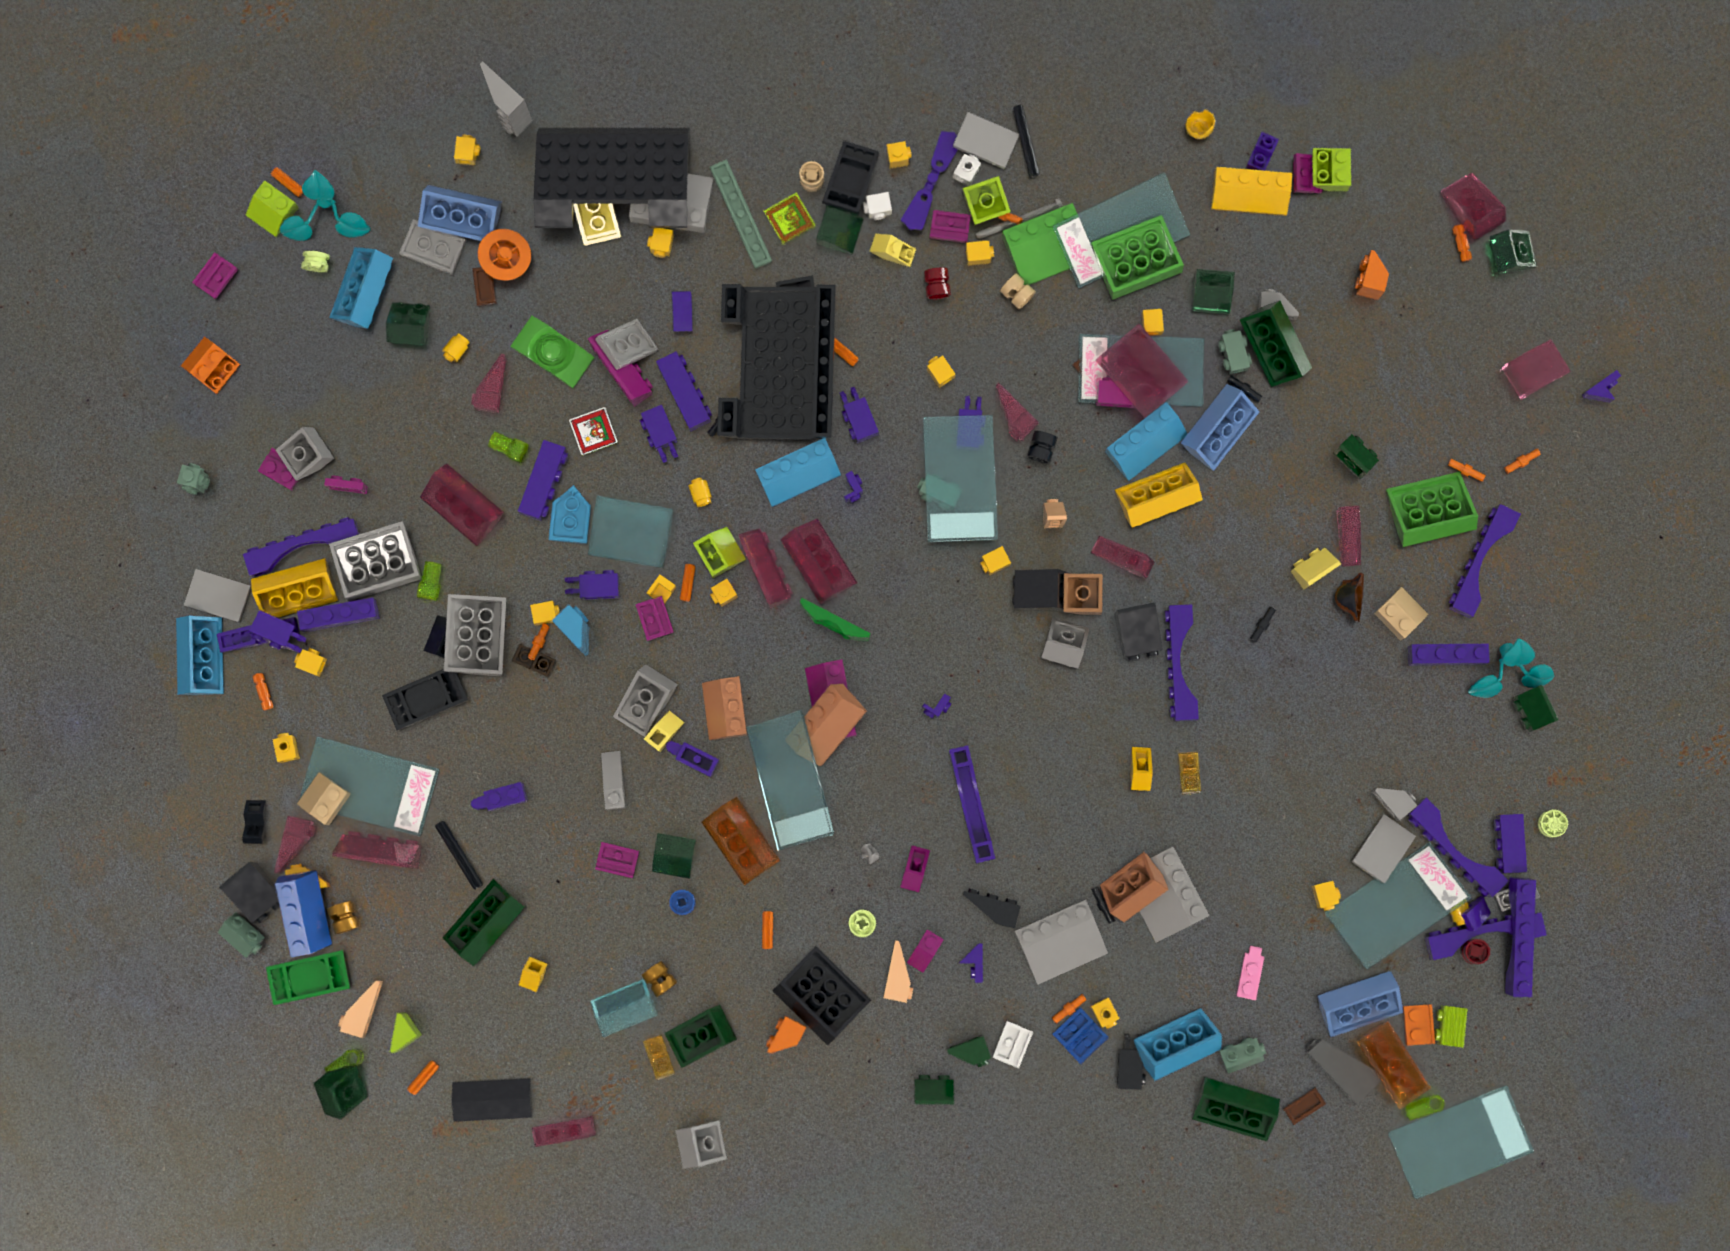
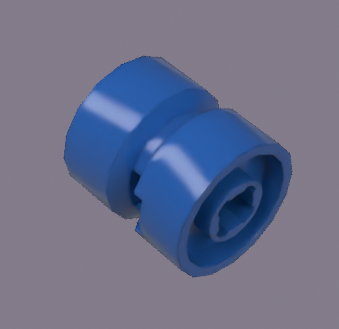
[669,890,696,915]

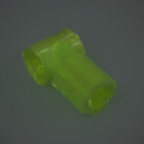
[488,431,529,463]
[417,561,442,601]
[324,1049,364,1082]
[1404,1094,1445,1121]

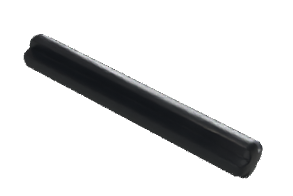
[1013,105,1039,178]
[435,821,483,890]

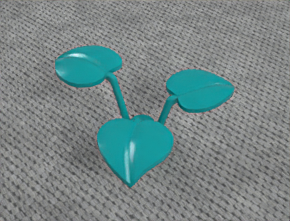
[280,170,371,241]
[1468,638,1555,698]

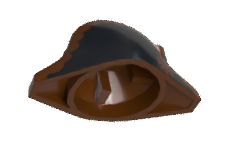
[1335,573,1364,622]

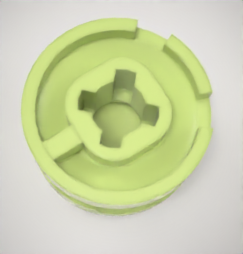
[301,251,330,272]
[1537,810,1568,837]
[849,910,876,937]

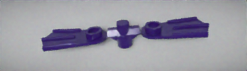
[901,131,958,230]

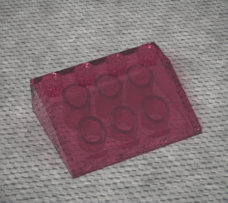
[1095,324,1189,418]
[332,831,422,869]

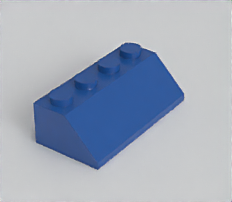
[275,870,332,957]

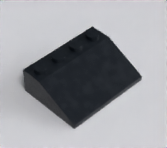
[772,946,871,1045]

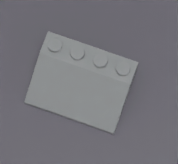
[480,61,532,137]
[629,174,714,233]
[329,521,422,602]
[444,594,506,676]
[1139,847,1209,943]
[1014,900,1108,985]

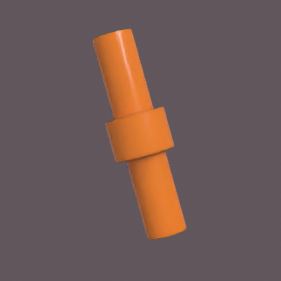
[998,213,1022,225]
[1504,448,1541,474]
[1448,459,1486,482]
[528,624,550,660]
[1052,994,1087,1024]

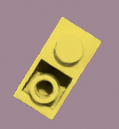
[870,234,916,267]
[644,711,684,752]

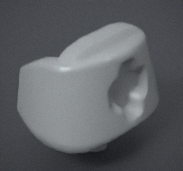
[861,844,879,864]

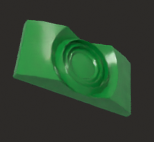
[800,598,871,641]
[266,950,351,1005]

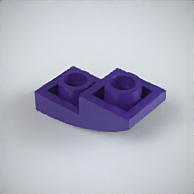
[1246,132,1279,171]
[672,291,692,332]
[1461,896,1491,931]

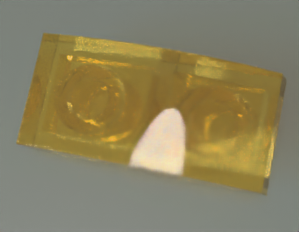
[1178,752,1201,794]
[643,1035,675,1080]

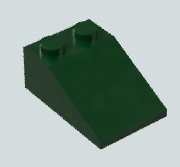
[664,1005,737,1068]

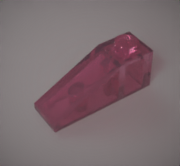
[471,354,507,414]
[995,383,1039,441]
[1336,506,1361,567]
[1091,536,1155,579]
[274,816,315,874]
[532,1116,596,1147]

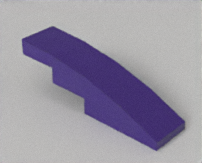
[217,617,300,653]

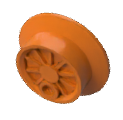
[478,229,531,281]

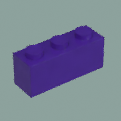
[1493,814,1527,874]

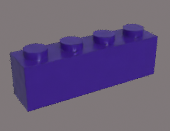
[656,351,712,432]
[518,440,568,521]
[297,598,380,632]
[1408,644,1489,666]

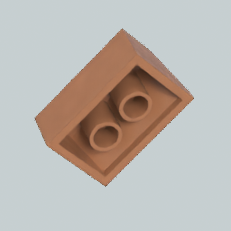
[702,676,747,740]
[1100,852,1169,922]

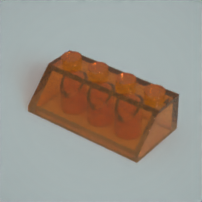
[701,797,780,886]
[1357,1021,1431,1109]

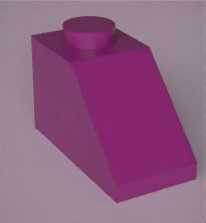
[1096,377,1136,408]
[900,845,930,892]
[907,930,944,973]

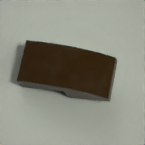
[511,644,556,677]

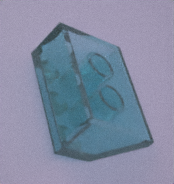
[590,979,659,1038]

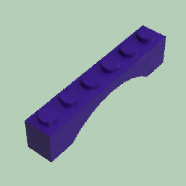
[1448,504,1521,619]
[243,517,360,578]
[1164,604,1199,722]
[949,745,995,864]
[1407,797,1509,898]
[1505,877,1536,997]
[1424,912,1547,960]

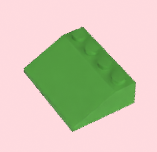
[1002,203,1078,285]
[1091,215,1184,300]
[1386,472,1478,547]

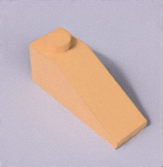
[1043,499,1067,528]
[884,940,913,1003]
[339,980,383,1038]

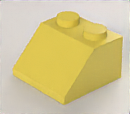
[1291,548,1341,590]

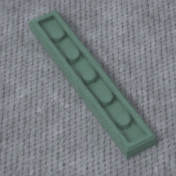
[709,159,772,269]

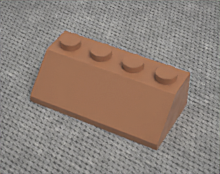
[786,684,867,766]

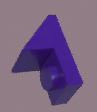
[1582,370,1621,403]
[959,944,983,983]

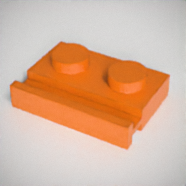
[1402,1004,1435,1045]

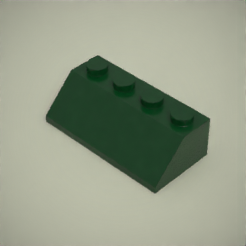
[1239,300,1312,387]
[442,879,525,966]
[1192,1077,1280,1141]

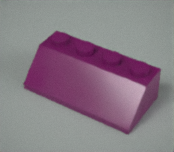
[588,330,653,407]
[805,660,856,739]

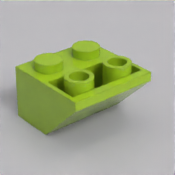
[1312,148,1351,191]
[693,527,746,579]

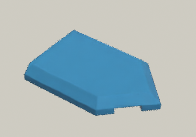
[549,485,591,544]

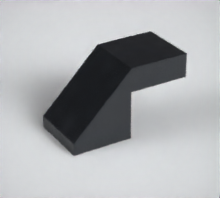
[242,800,266,844]

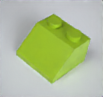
[962,176,1011,224]
[246,180,299,237]

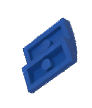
[1053,1007,1109,1064]

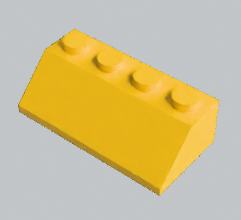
[1211,167,1292,216]
[1115,462,1203,528]
[251,558,338,618]

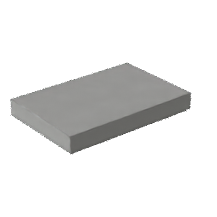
[953,112,1020,169]
[399,219,467,275]
[595,319,658,370]
[184,569,251,623]
[1352,814,1416,884]

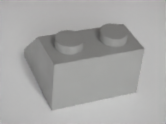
[276,427,334,481]
[1042,618,1089,668]
[675,1121,727,1169]

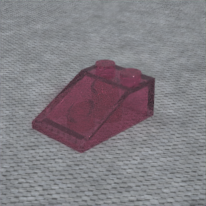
[1441,172,1506,240]
[1502,340,1571,400]

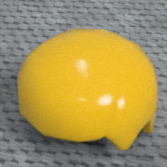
[1185,110,1215,139]

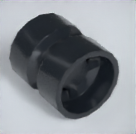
[1027,431,1058,464]

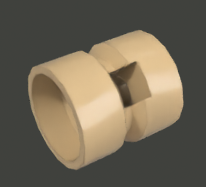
[799,161,824,192]
[1000,273,1036,309]

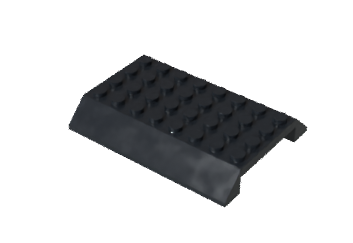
[533,128,690,228]
[717,284,836,440]

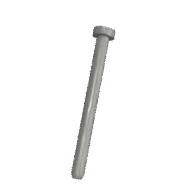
[976,198,1063,239]

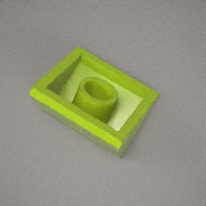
[390,1012,422,1053]

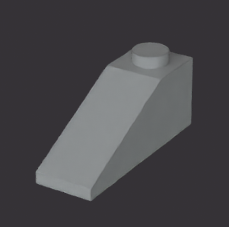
[601,751,626,810]

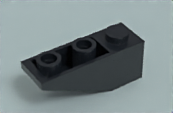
[963,888,1021,929]

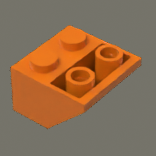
[1355,250,1389,300]
[181,336,240,394]
[766,1016,807,1053]

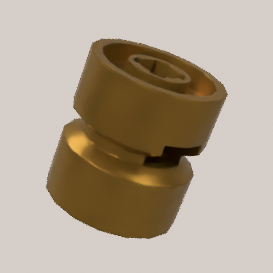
[327,901,359,935]
[641,961,677,997]

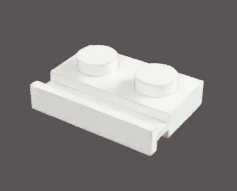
[992,1021,1033,1068]

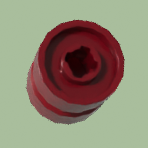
[924,267,951,299]
[1460,939,1490,964]

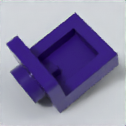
[844,471,863,503]
[922,693,952,719]

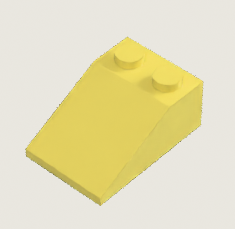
[573,204,621,246]

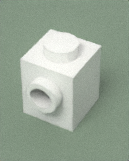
[953,154,981,186]
[863,192,892,220]

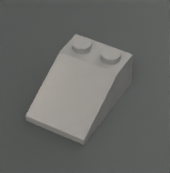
[613,664,678,737]

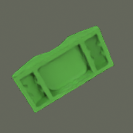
[510,316,595,389]

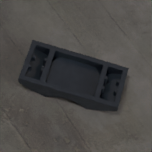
[822,141,879,214]
[382,669,468,731]

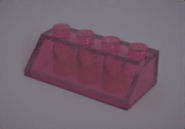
[420,463,504,546]
[781,518,857,604]
[738,528,793,609]

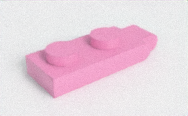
[1236,946,1264,1000]

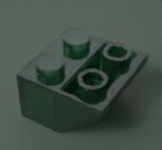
[1192,269,1235,314]
[386,302,430,345]

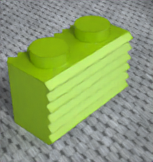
[1435,1006,1467,1048]

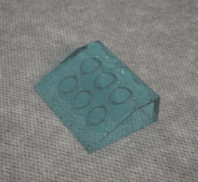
[588,496,674,568]

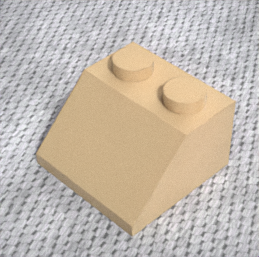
[1374,587,1428,641]
[297,772,351,826]

